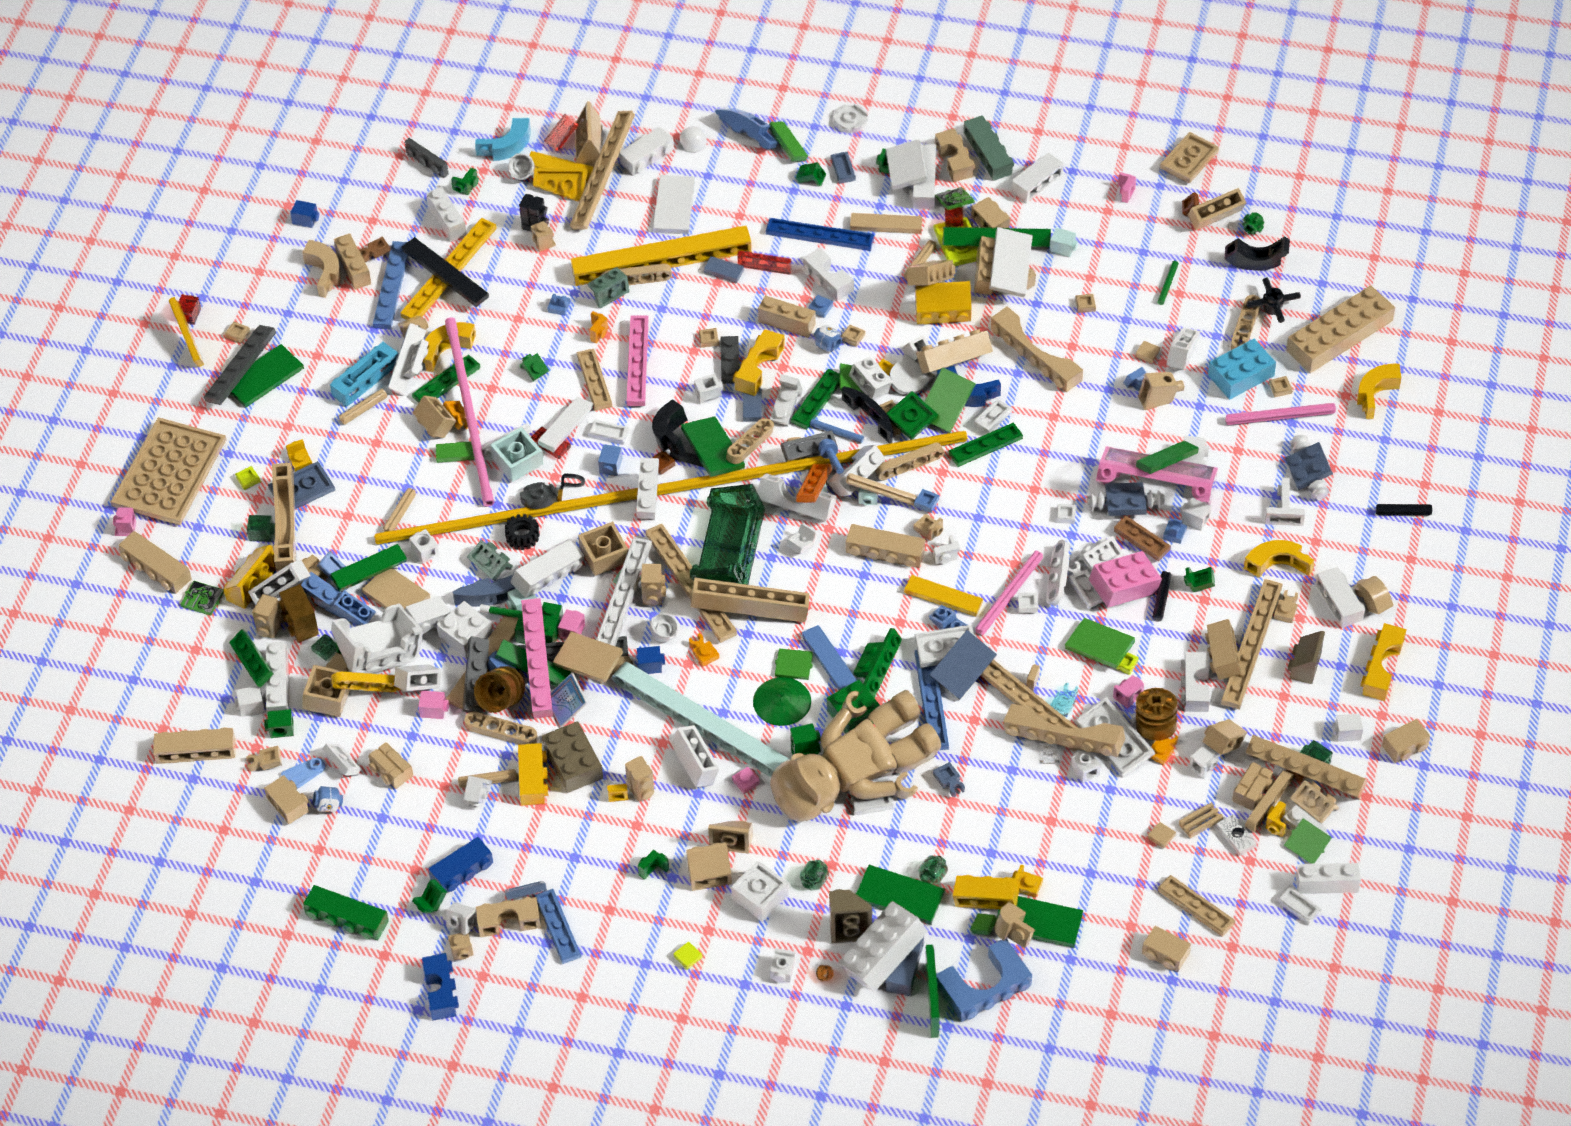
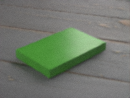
[925,367,976,433]
[1065,618,1135,669]

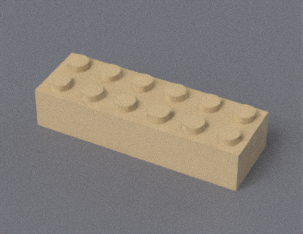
[1286,285,1396,374]

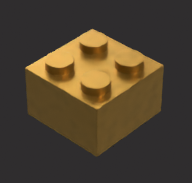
[278,584,319,643]

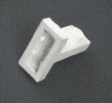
[770,374,804,426]
[1265,477,1305,526]

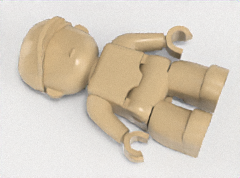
[770,689,941,822]

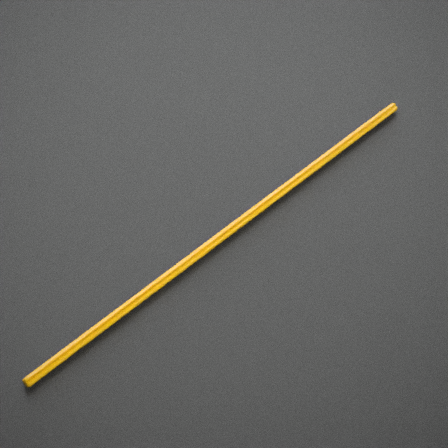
[374,431,968,544]

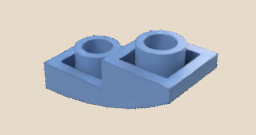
[928,605,968,629]

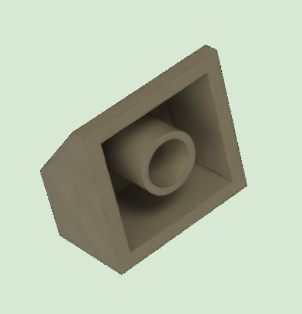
[1287,630,1325,684]

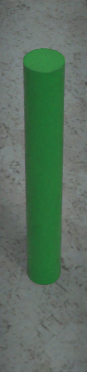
[1157,260,1179,305]

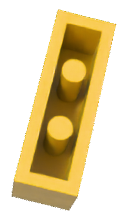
[518,743,549,806]
[952,875,1019,910]

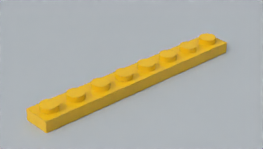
[400,217,497,320]

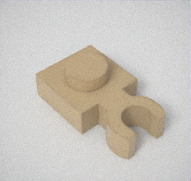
[1274,590,1298,623]
[246,745,282,771]

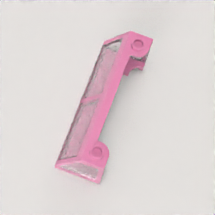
[1096,446,1218,505]

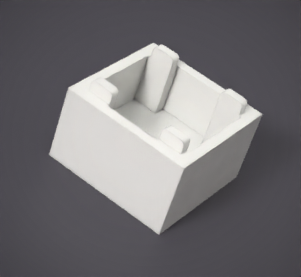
[731,860,789,922]

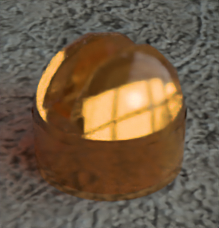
[816,965,834,981]

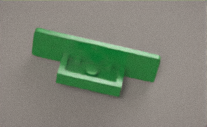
[853,628,902,698]

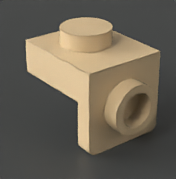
[913,513,944,541]

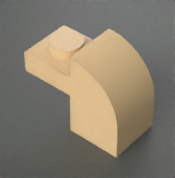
[1352,575,1394,615]
[994,902,1035,949]

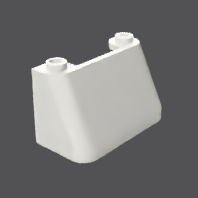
[331,603,423,674]

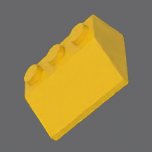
[915,281,972,324]
[223,545,276,609]

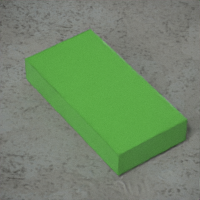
[436,441,474,463]

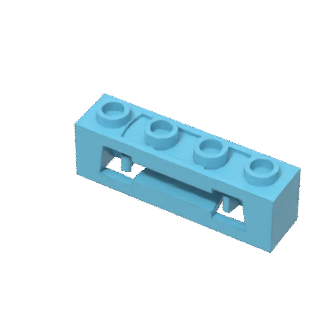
[330,342,398,407]

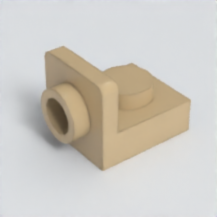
[448,932,474,961]

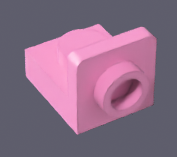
[1118,172,1136,203]

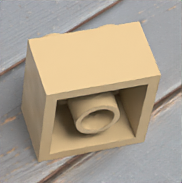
[578,521,629,576]
[302,665,350,717]

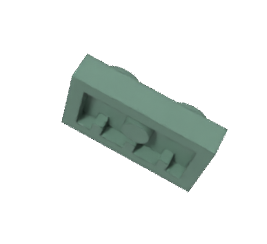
[588,267,630,309]
[467,540,513,581]

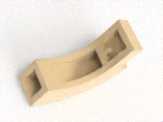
[302,239,341,298]

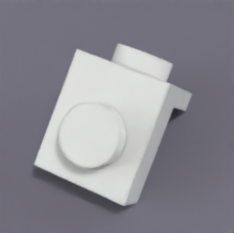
[785,523,818,554]
[933,535,960,565]

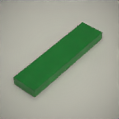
[412,354,481,403]
[791,368,840,430]
[949,422,1023,467]
[1136,440,1199,474]
[330,544,407,592]
[229,629,274,688]
[495,639,573,687]

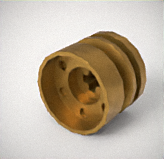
[474,666,526,713]
[1135,687,1177,741]

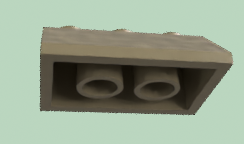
[829,889,872,944]

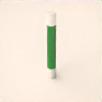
[480,604,522,618]

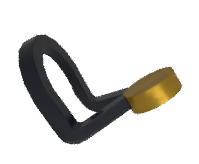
[557,473,586,501]

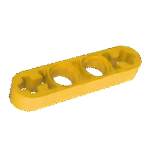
[331,672,401,692]

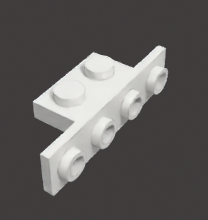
[388,323,429,396]

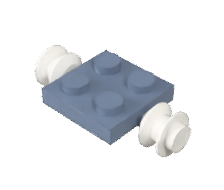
[1285,434,1333,500]
[1087,482,1164,516]

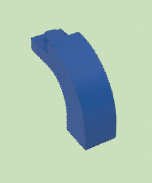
[936,366,1001,407]

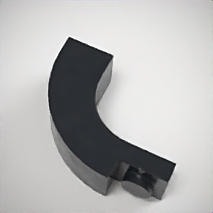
[1224,236,1290,271]
[652,399,688,456]

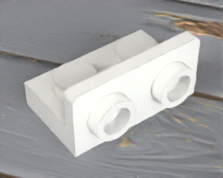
[1078,536,1125,572]

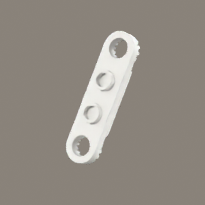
[1046,539,1071,606]

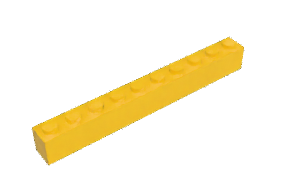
[570,225,752,286]

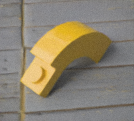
[423,322,476,372]
[1357,363,1402,419]
[1243,540,1315,578]

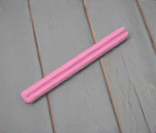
[1225,403,1336,425]
[975,550,1043,635]

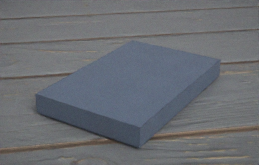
[268,461,336,509]
[930,630,997,700]

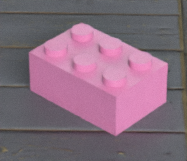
[1089,551,1162,608]

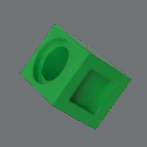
[264,709,294,739]

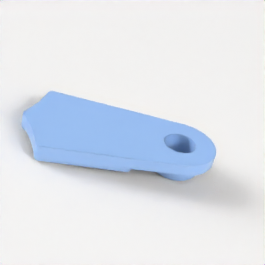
[281,758,326,789]

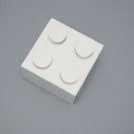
[436,601,493,659]

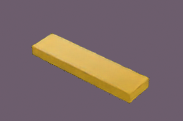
[529,151,594,183]
[168,297,205,367]
[904,575,983,617]

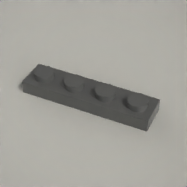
[462,636,489,713]

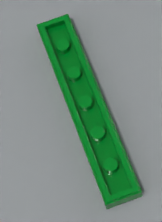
[943,227,1051,247]

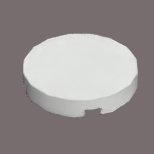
[833,104,868,134]

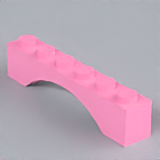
[521,598,553,719]

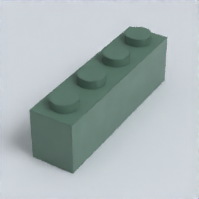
[963,115,1014,181]

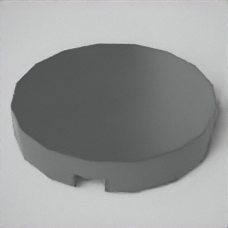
[520,482,558,509]

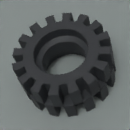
[505,514,540,550]

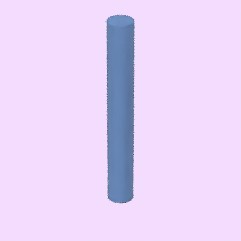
[810,419,864,443]

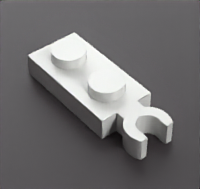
[1067,561,1103,609]

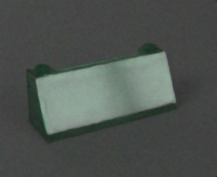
[689,484,765,585]

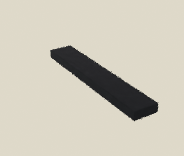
[402,237,489,307]

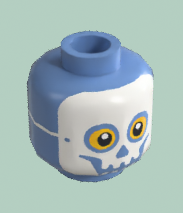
[814,325,842,352]
[312,786,343,813]

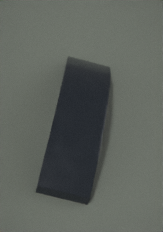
[842,386,893,443]

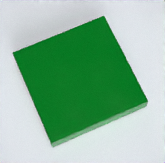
[886,391,938,440]

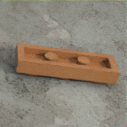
[1114,516,1171,562]

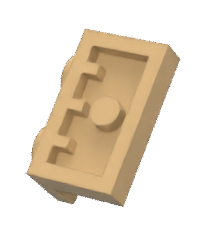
[1290,780,1339,824]

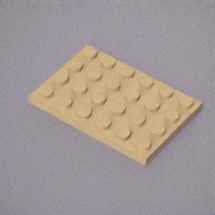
[111,417,227,525]

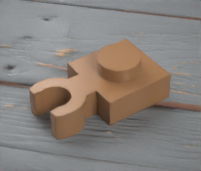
[359,236,391,262]

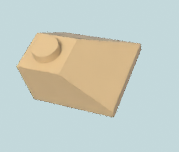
[708,820,753,854]

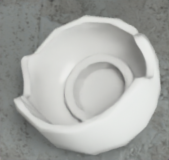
[679,126,707,152]
[508,153,535,180]
[649,613,679,642]

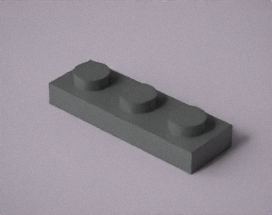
[404,137,449,178]
[720,336,739,384]
[780,430,838,462]

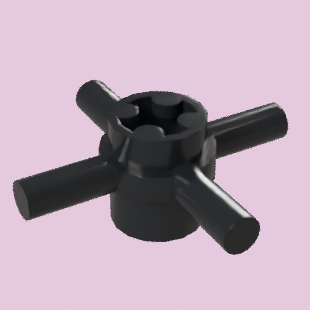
[1246,277,1301,323]

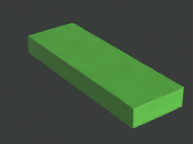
[769,121,808,161]

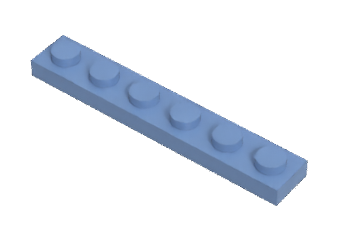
[373,241,409,330]

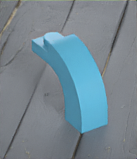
[475,118,531,161]

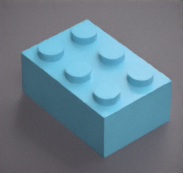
[1208,338,1277,400]

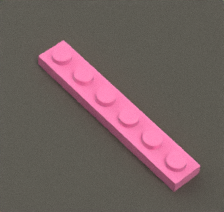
[627,315,649,406]

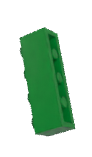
[303,885,389,941]

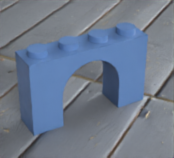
[936,939,1032,1022]

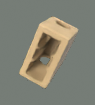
[1138,372,1184,410]

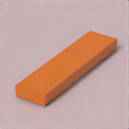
[796,464,832,503]

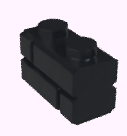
[519,193,549,232]

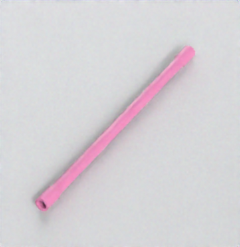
[445,317,495,507]

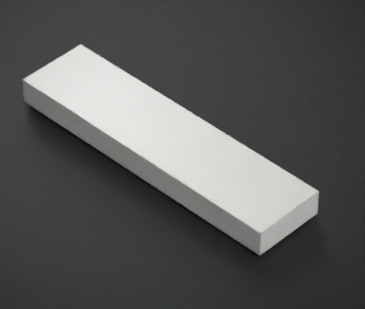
[538,396,593,452]

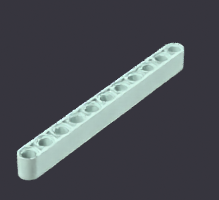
[612,662,790,778]

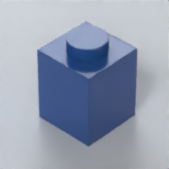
[290,200,320,228]
[637,646,665,674]

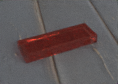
[737,250,792,275]

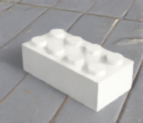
[838,901,928,993]

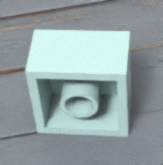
[490,427,544,482]

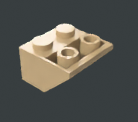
[686,843,732,891]

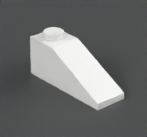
[1166,327,1201,370]

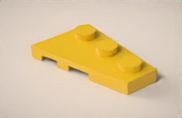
[533,168,588,202]

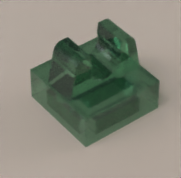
[311,634,336,661]

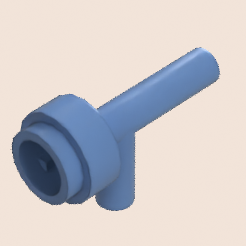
[818,439,844,474]

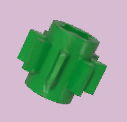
[1242,212,1265,235]

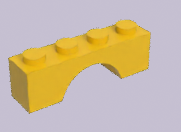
[733,329,785,396]
[1360,623,1407,701]

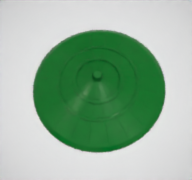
[753,677,812,726]

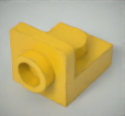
[286,439,313,472]
[1012,865,1043,898]

